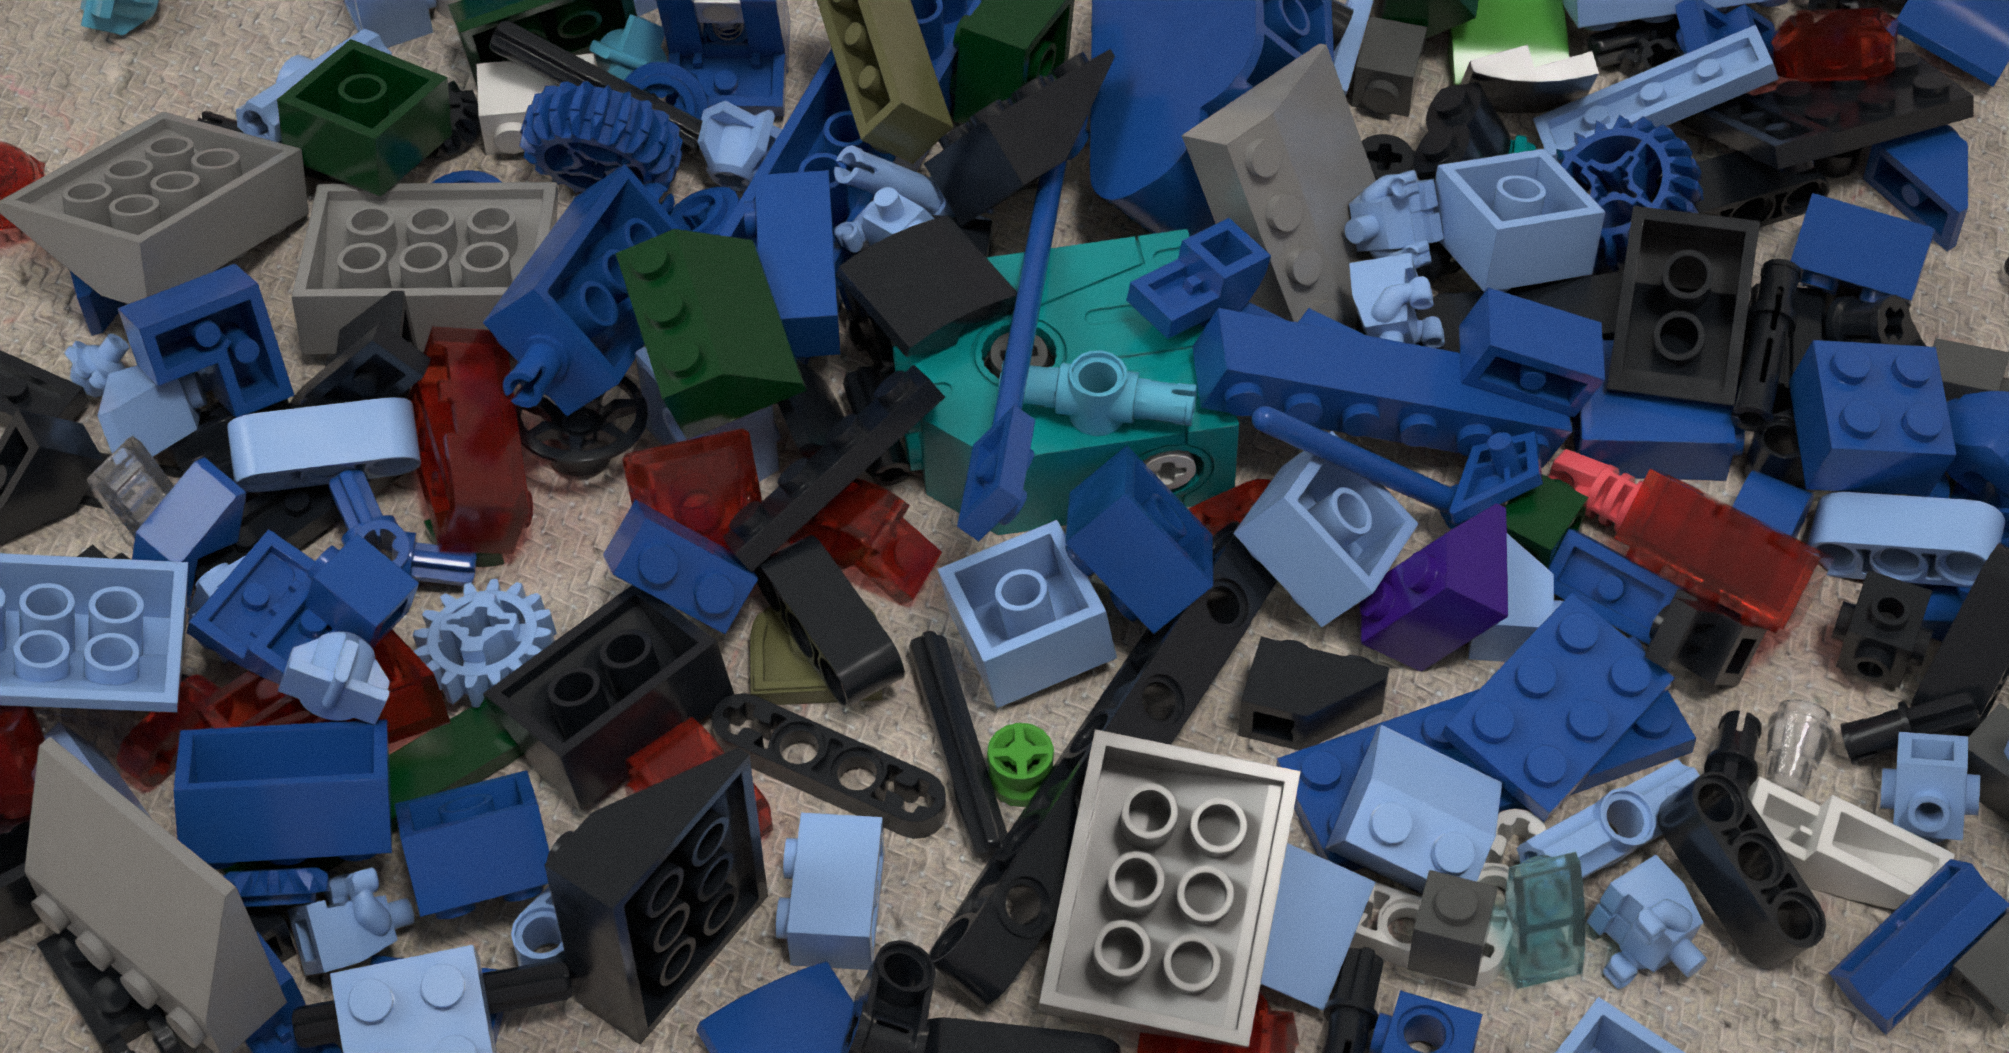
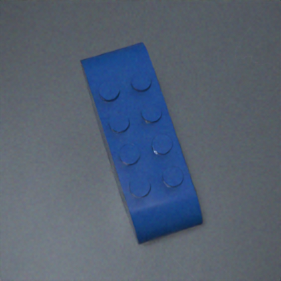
[1089,0,1334,237]

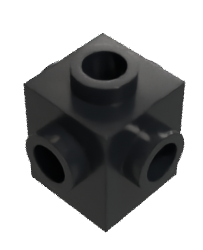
[1831,570,1933,688]

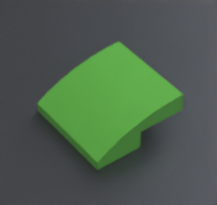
[1447,0,1569,85]

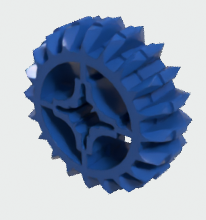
[519,81,683,193]
[1556,115,1704,275]

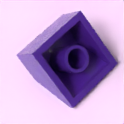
[1359,503,1508,672]

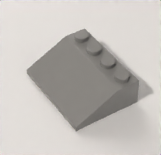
[1181,44,1376,328]
[0,112,309,304]
[292,182,558,355]
[1038,729,1301,1048]
[24,737,287,1053]

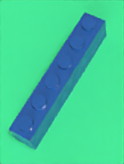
[1192,308,1573,468]

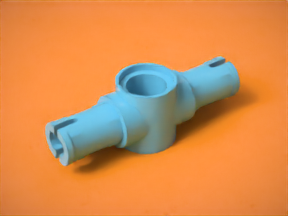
[998,350,1197,436]

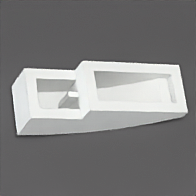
[1747,777,1955,909]

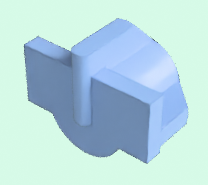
[697,101,782,191]
[278,631,390,725]

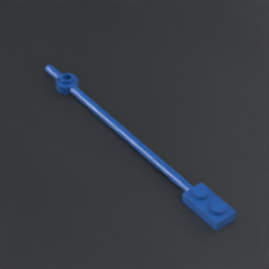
[957,115,1090,542]

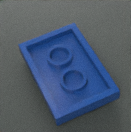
[1441,593,1675,822]

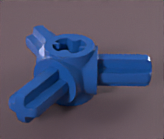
[328,469,477,586]

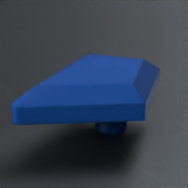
[1449,431,1543,524]

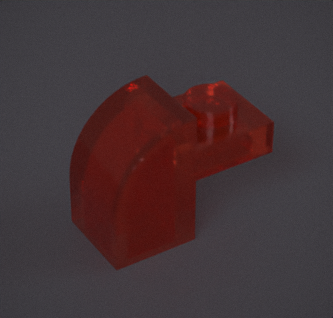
[787,478,942,605]

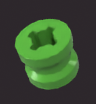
[987,723,1054,807]

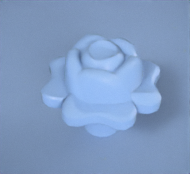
[64,334,129,398]

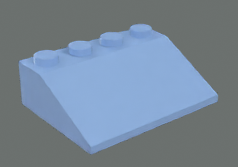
[0,553,188,712]

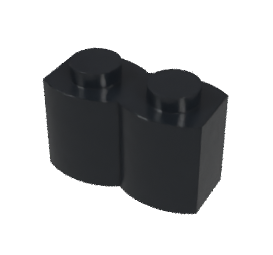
[1413,82,1511,183]

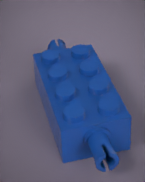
[483,164,682,416]

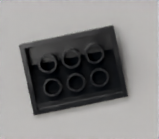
[544,747,768,1045]

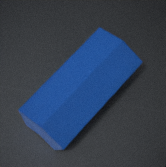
[1829,859,2009,1035]

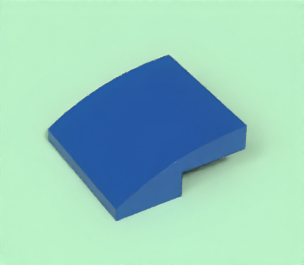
[1891,0,2009,87]
[186,529,337,685]
[696,961,854,1053]

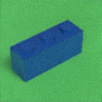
[744,170,841,358]

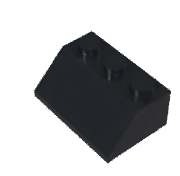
[483,585,734,810]

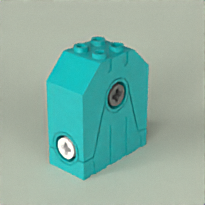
[893,229,1239,535]

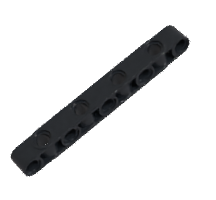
[929,521,1277,1007]

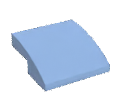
[1261,843,1376,1011]

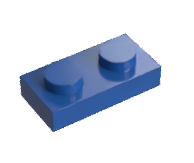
[1548,529,1688,645]

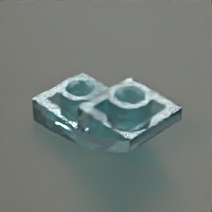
[1504,852,1585,989]

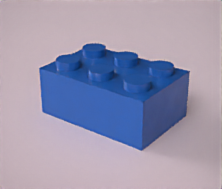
[173,719,392,870]

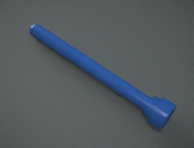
[1252,406,1467,530]

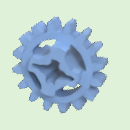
[413,579,557,707]

